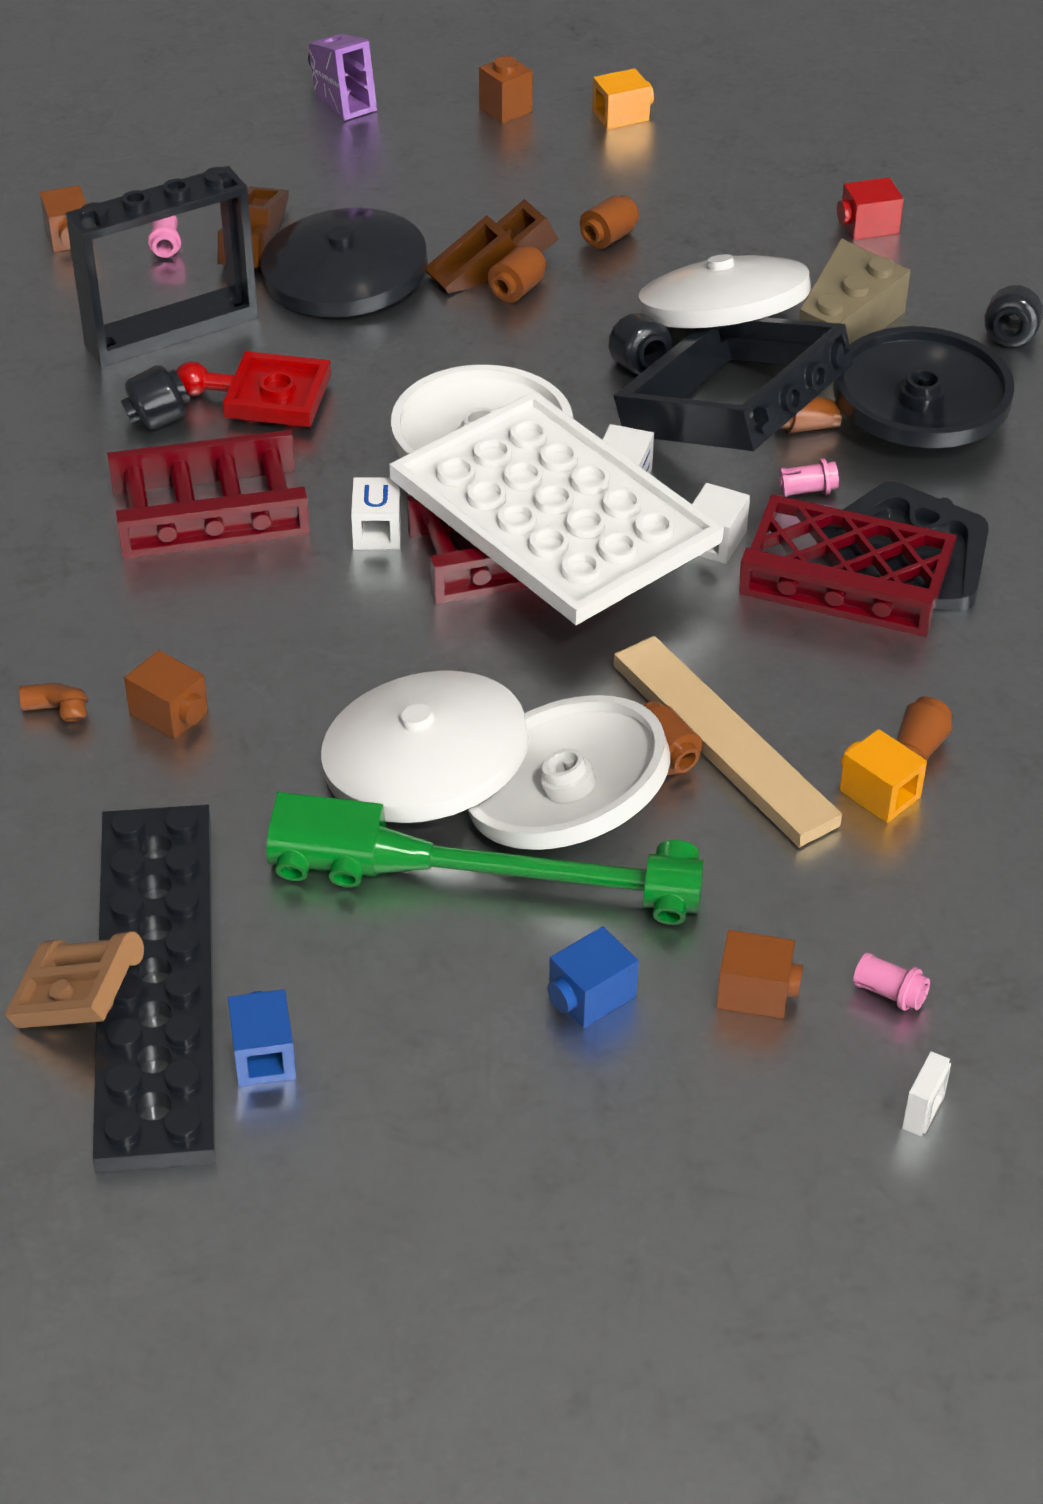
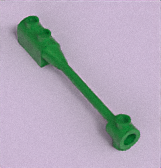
[266,792,704,925]

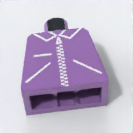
[308,34,377,121]

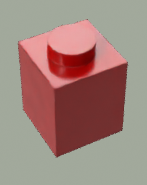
[837,177,904,240]

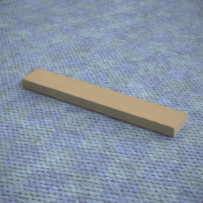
[614,636,842,848]

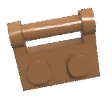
[4,932,144,1028]

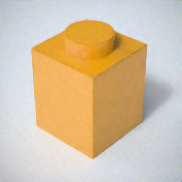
[592,68,654,130]
[839,729,927,823]

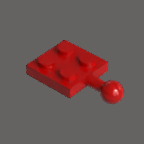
[176,351,331,427]

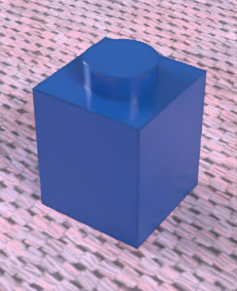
[547,926,639,1028]
[227,989,296,1087]

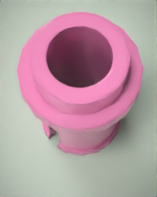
[148,215,181,258]
[779,458,839,497]
[853,952,930,1011]

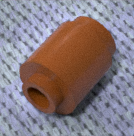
[580,195,639,249]
[488,246,546,303]
[643,701,703,775]

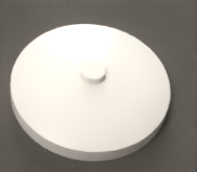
[639,254,811,328]
[391,364,573,458]
[321,671,529,823]
[467,695,670,850]

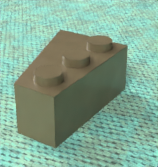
[799,238,911,344]

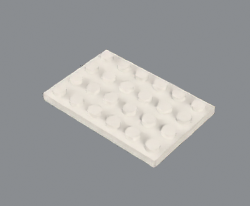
[390,391,724,625]

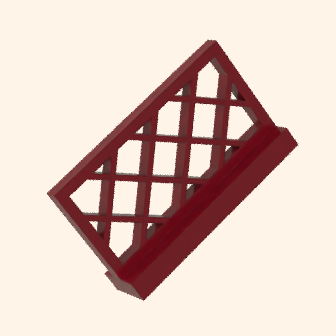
[739,494,957,637]

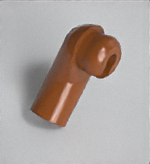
[19,683,89,722]

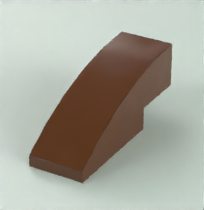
[217,186,289,268]
[426,199,559,294]

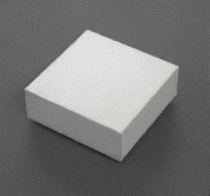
[902,1051,951,1137]

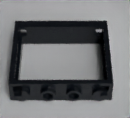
[66,165,258,368]
[613,317,853,451]

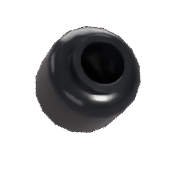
[984,285,1043,347]
[608,313,673,375]
[121,365,191,432]

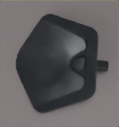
[817,481,989,611]

